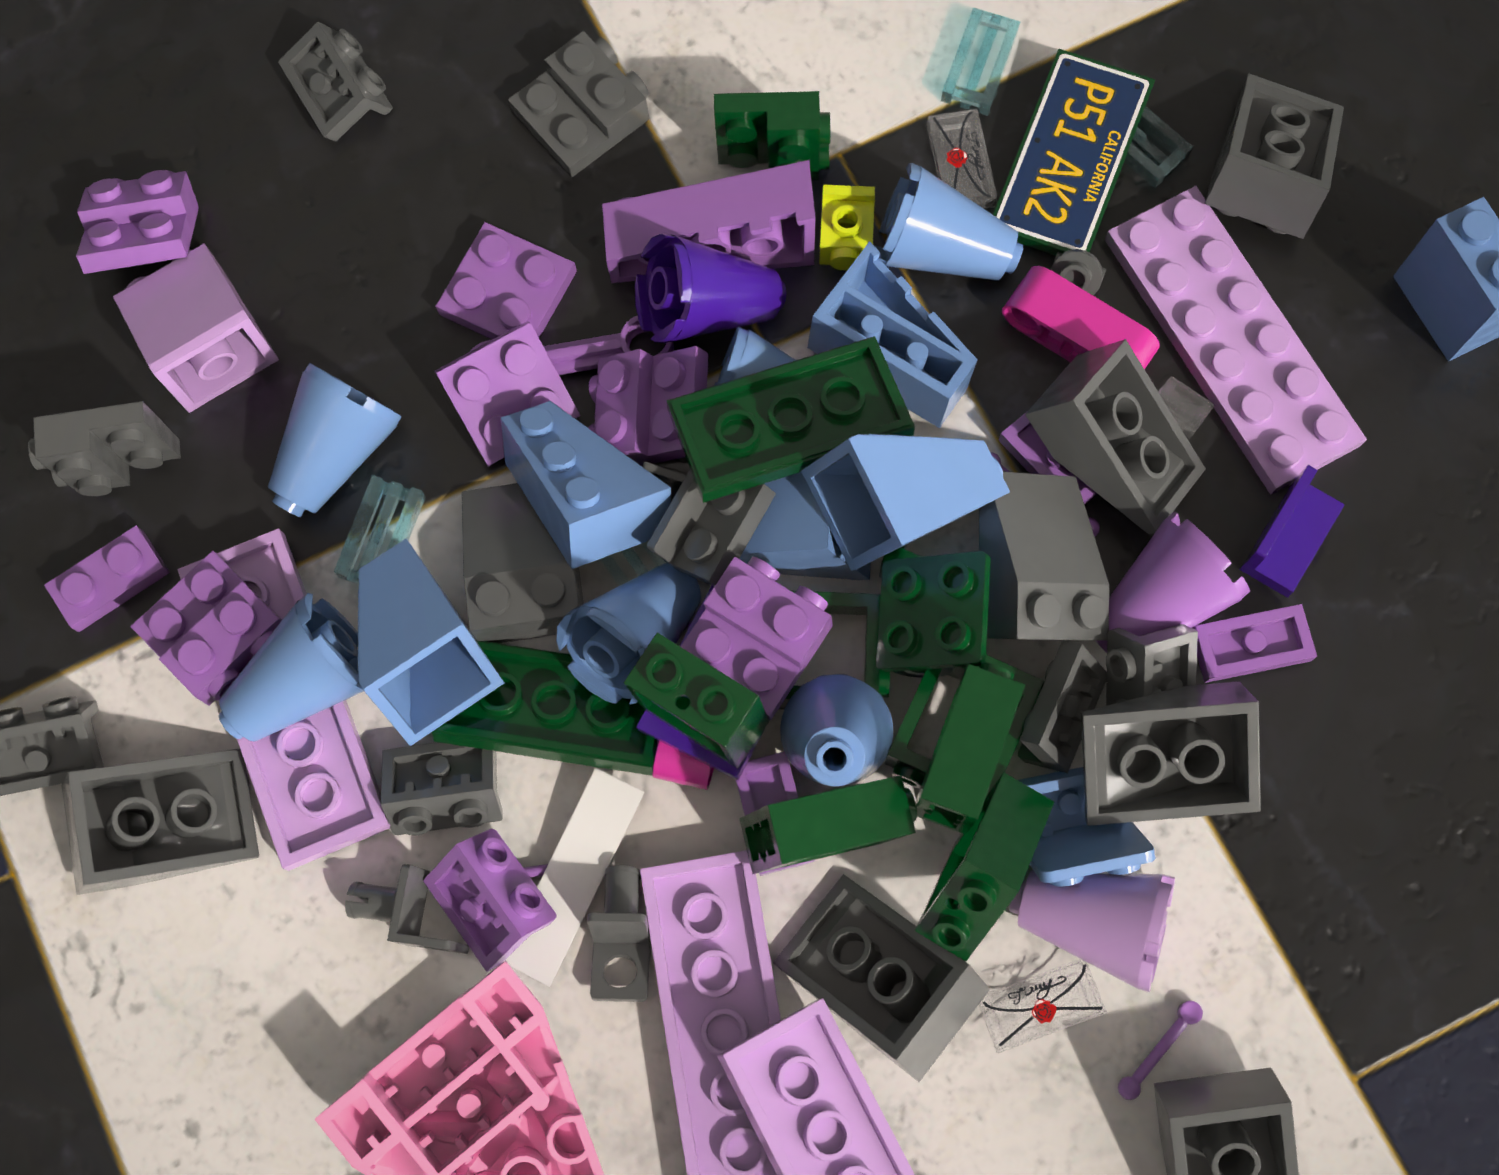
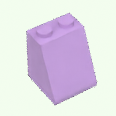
[113,244,279,413]

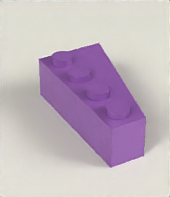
[602,160,815,283]

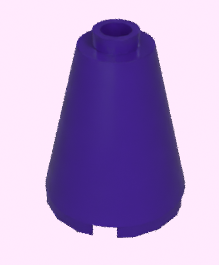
[635,234,786,342]

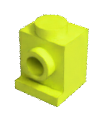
[819,185,875,270]

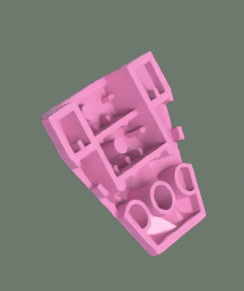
[315,961,604,1175]

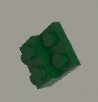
[714,91,830,181]

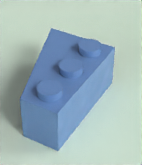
[807,241,977,428]
[501,401,671,569]

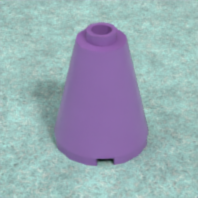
[1095,512,1250,653]

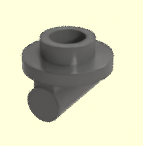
[1051,249,1107,295]

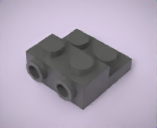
[508,31,649,177]
[28,401,181,496]

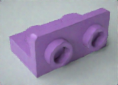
[423,829,557,972]

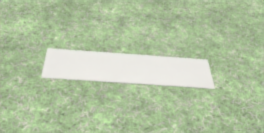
[505,768,645,987]

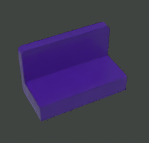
[1240,465,1345,598]

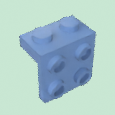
[1018,767,1156,886]

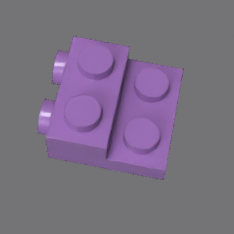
[76,170,199,274]
[588,346,708,466]
[130,551,282,706]
[681,556,833,720]

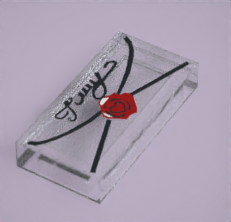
[927,109,998,208]
[979,959,1107,1053]

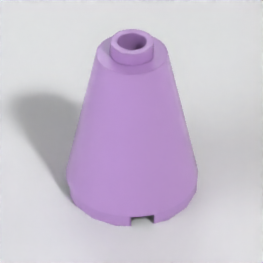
[1009,870,1175,992]

